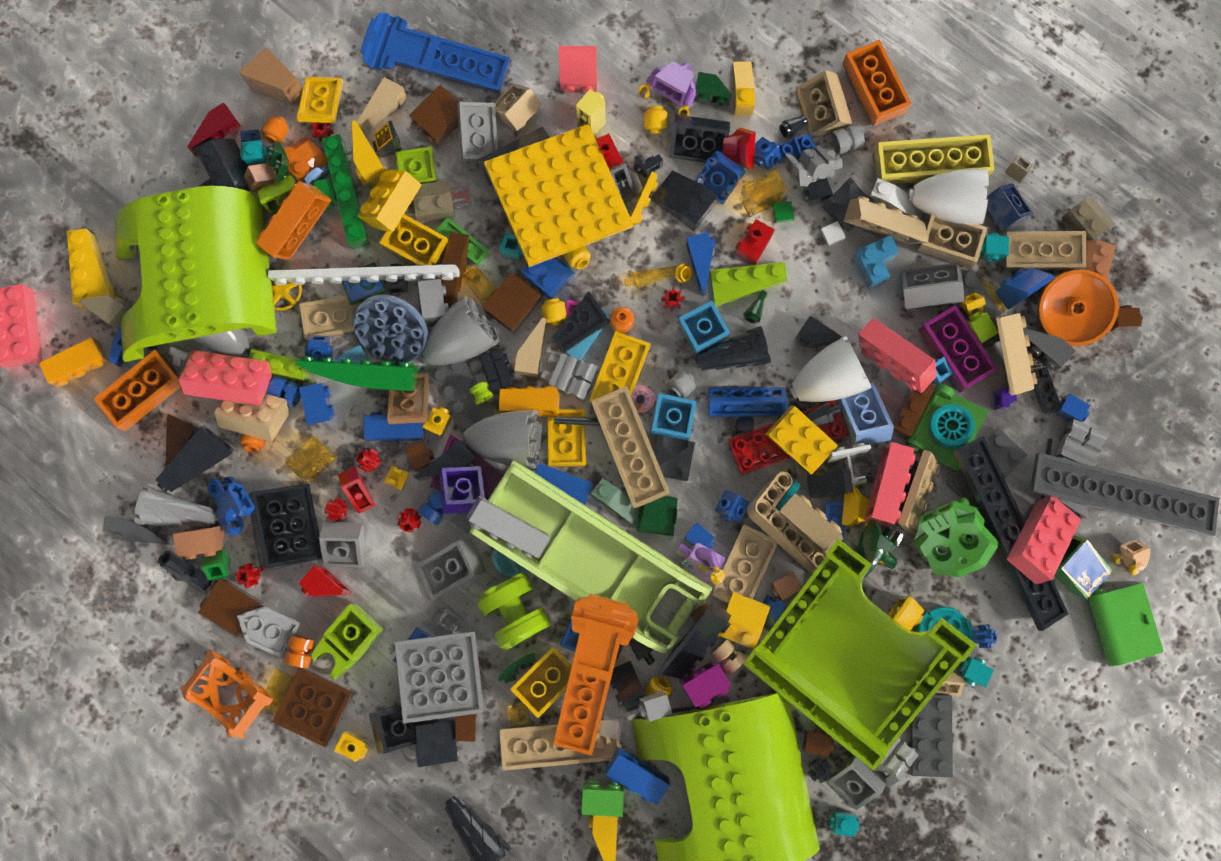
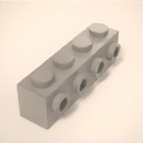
[466,496,551,559]

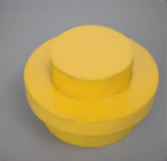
[674,264,692,283]

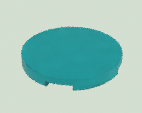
[916,607,973,663]

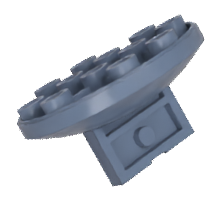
[353,295,428,364]

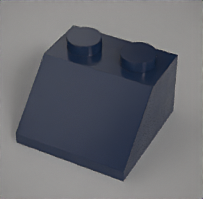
[986,183,1033,231]

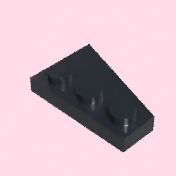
[552,291,610,353]

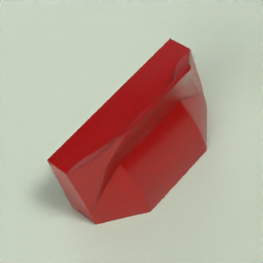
[723,128,756,170]

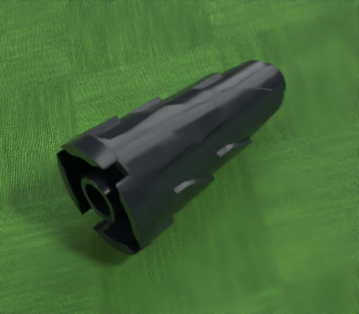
[695,326,771,371]
[445,795,512,861]

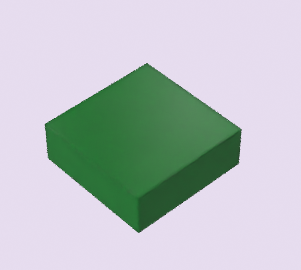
[772,201,795,223]

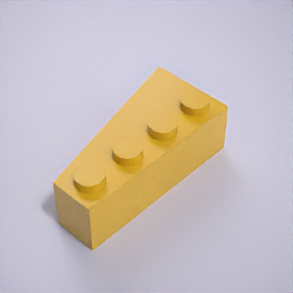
[67,228,116,309]

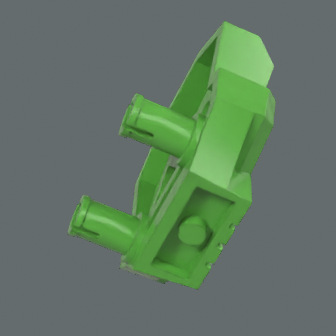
[913,498,998,577]

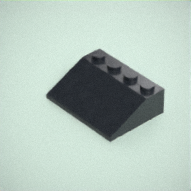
[249,483,322,572]

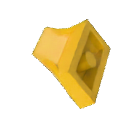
[842,487,869,527]

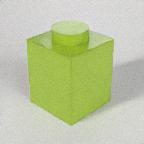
[967,312,998,343]

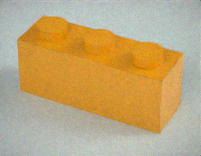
[39,337,108,387]
[499,386,560,417]

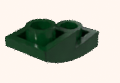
[266,141,289,181]
[498,652,536,684]

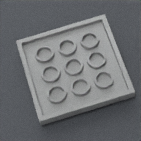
[395,631,484,723]

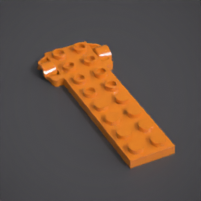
[553,593,638,756]

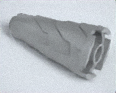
[134,486,217,528]

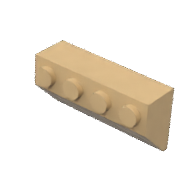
[844,196,928,245]
[996,313,1037,395]

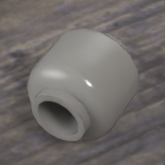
[667,371,695,399]

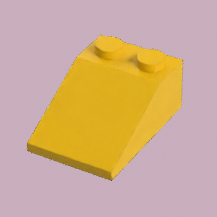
[352,120,385,190]

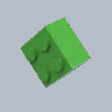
[581,781,624,817]

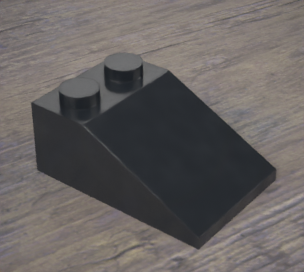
[651,170,718,232]
[369,705,437,754]

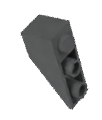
[1023,328,1076,371]

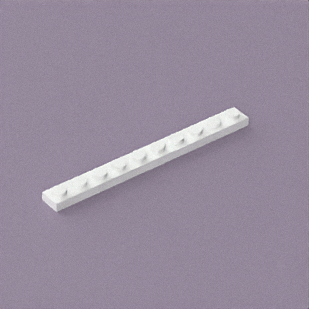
[268,265,459,285]

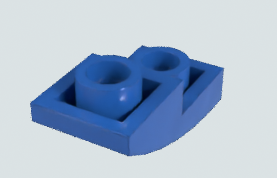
[777,134,815,164]

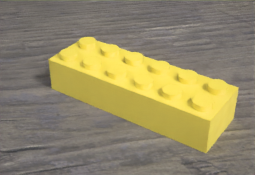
[874,135,995,185]

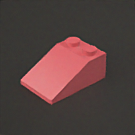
[559,46,597,94]

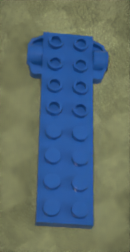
[360,13,510,94]

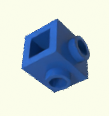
[754,137,781,171]
[305,335,333,361]
[715,490,750,523]

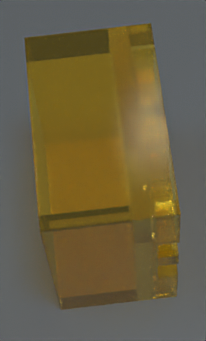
[739,169,787,217]
[285,435,338,483]

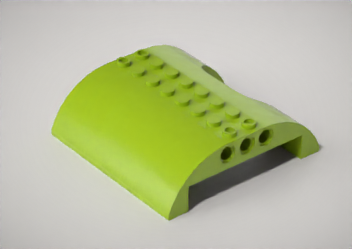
[115,186,277,362]
[743,539,977,771]
[632,690,820,861]

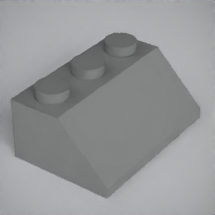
[902,262,965,309]

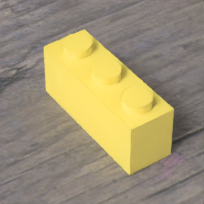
[576,89,606,136]

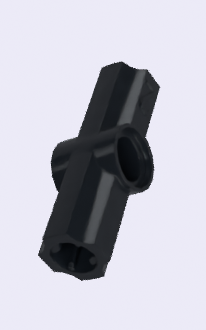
[158,550,212,592]

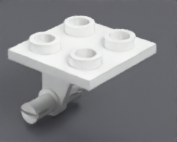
[826,443,871,487]

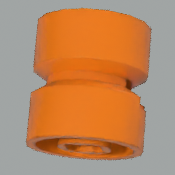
[283,635,316,668]

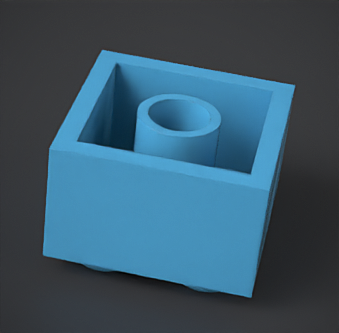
[678,301,731,356]
[649,393,696,441]

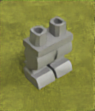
[785,145,843,187]
[541,353,598,403]
[1054,419,1109,466]
[875,738,919,787]

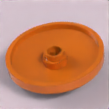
[1038,269,1119,346]

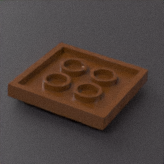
[272,667,354,748]

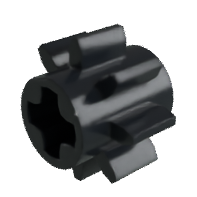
[807,757,833,783]

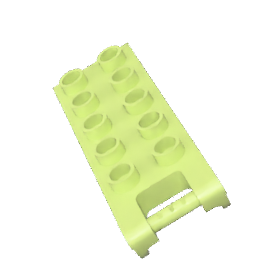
[469,460,713,655]

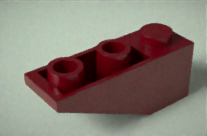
[187,102,242,157]

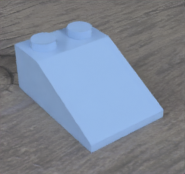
[839,382,894,446]

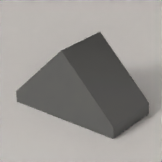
[609,162,637,202]

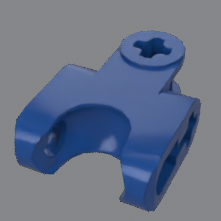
[208,477,255,535]

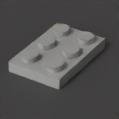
[457,102,498,160]

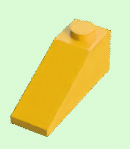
[733,61,755,115]
[589,815,618,861]

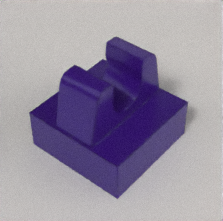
[993,388,1017,410]

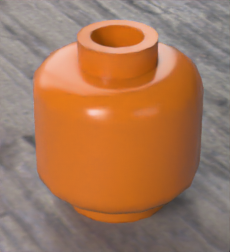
[261,116,289,144]
[610,307,634,333]
[239,434,266,452]

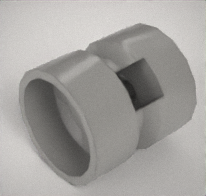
[831,123,865,155]

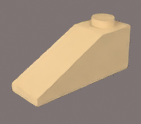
[357,77,406,132]
[512,318,547,377]

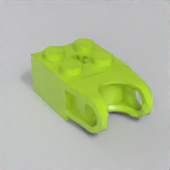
[311,604,385,680]

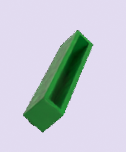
[322,134,370,249]

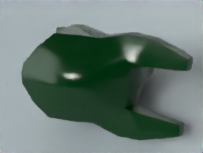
[854,520,903,579]

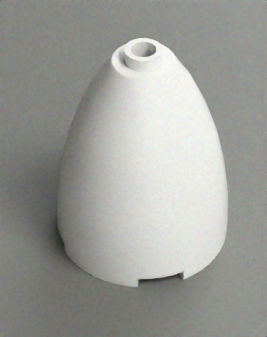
[909,169,989,225]
[790,336,872,402]

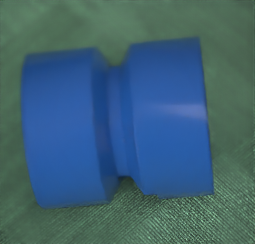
[267,376,303,408]
[417,490,443,526]

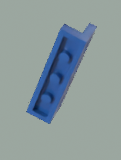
[708,387,787,417]

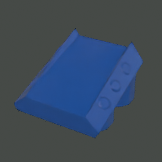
[695,151,746,205]

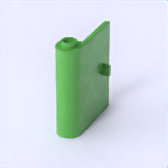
[906,383,989,471]
[1088,583,1164,666]

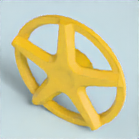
[272,269,302,311]

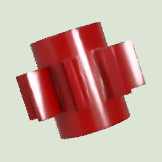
[310,122,334,142]
[661,287,684,312]
[356,448,380,472]
[324,497,349,522]
[397,508,422,532]
[235,563,262,588]

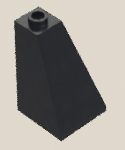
[155,425,235,492]

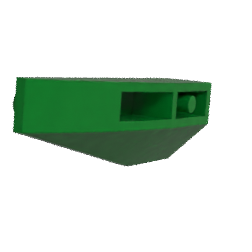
[295,356,419,391]

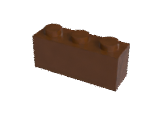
[892,383,936,440]

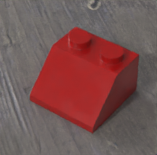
[298,565,352,597]

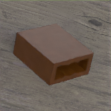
[409,85,459,146]
[483,273,542,334]
[198,578,264,637]

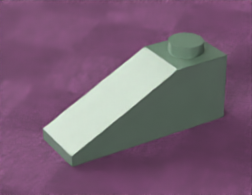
[591,478,639,528]

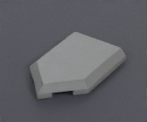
[237,606,301,658]

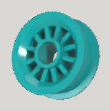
[929,404,975,449]

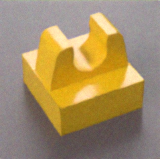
[959,292,986,316]
[384,465,411,491]

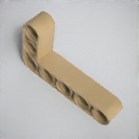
[747,471,826,573]

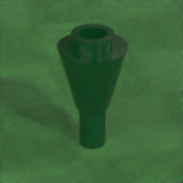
[743,290,768,324]

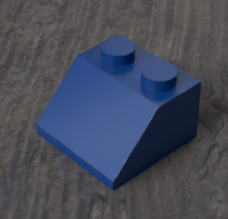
[521,257,575,300]
[995,267,1055,310]

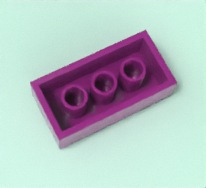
[918,305,998,393]
[679,661,732,708]

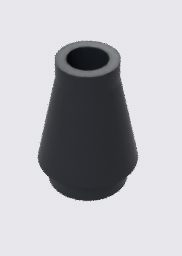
[779,115,808,138]

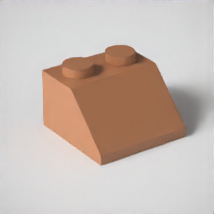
[1063,240,1116,280]
[173,525,225,560]

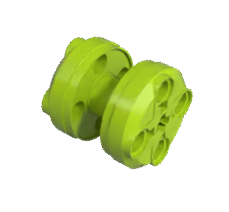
[476,572,552,652]

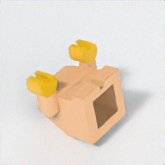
[1112,539,1150,575]

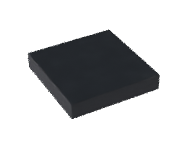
[414,720,458,767]

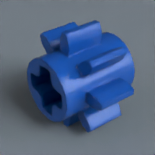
[972,624,997,648]

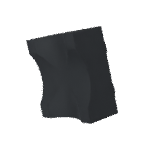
[822,178,876,233]
[654,435,695,481]

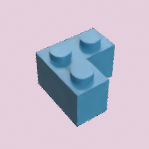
[853,236,899,289]

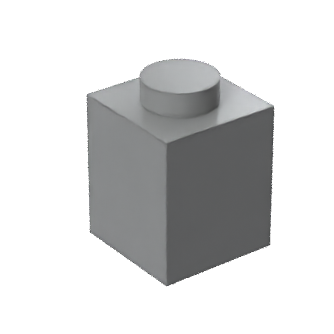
[638,691,672,722]

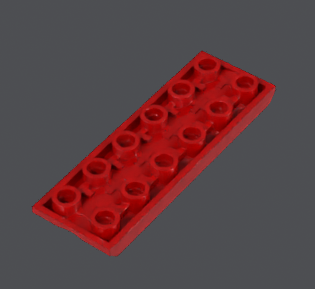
[728,400,849,475]

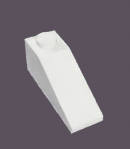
[869,178,923,220]

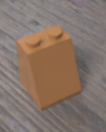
[239,47,303,105]

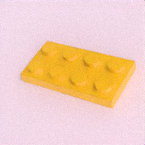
[589,331,651,403]

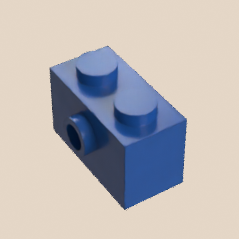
[299,383,335,425]

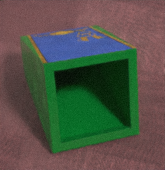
[1054,535,1112,599]

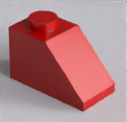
[338,466,376,514]

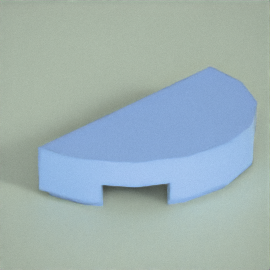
[304,165,330,186]

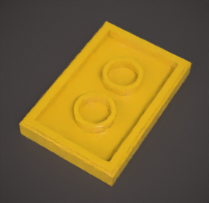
[297,77,343,123]
[547,409,586,467]

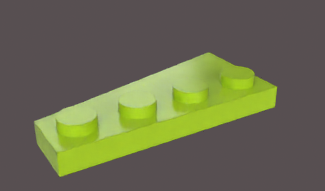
[710,262,787,307]

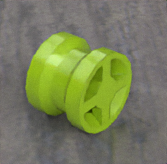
[469,381,493,404]

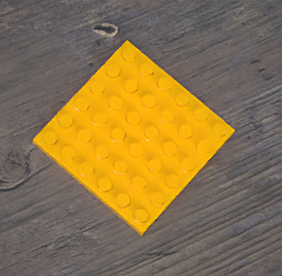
[484,124,634,267]

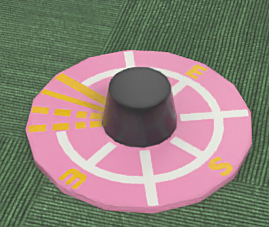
[632,385,655,413]

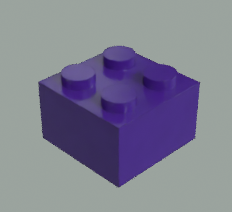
[439,467,485,514]

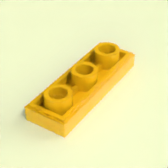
[629,172,658,225]

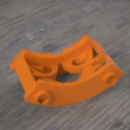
[181,649,273,739]

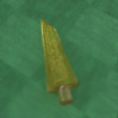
[624,266,677,289]

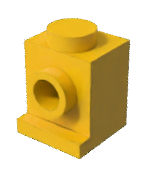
[423,406,452,438]
[334,731,368,762]

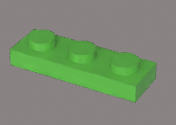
[435,217,491,267]

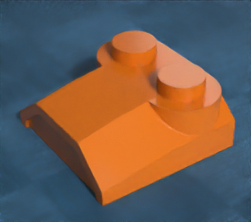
[284,136,328,183]

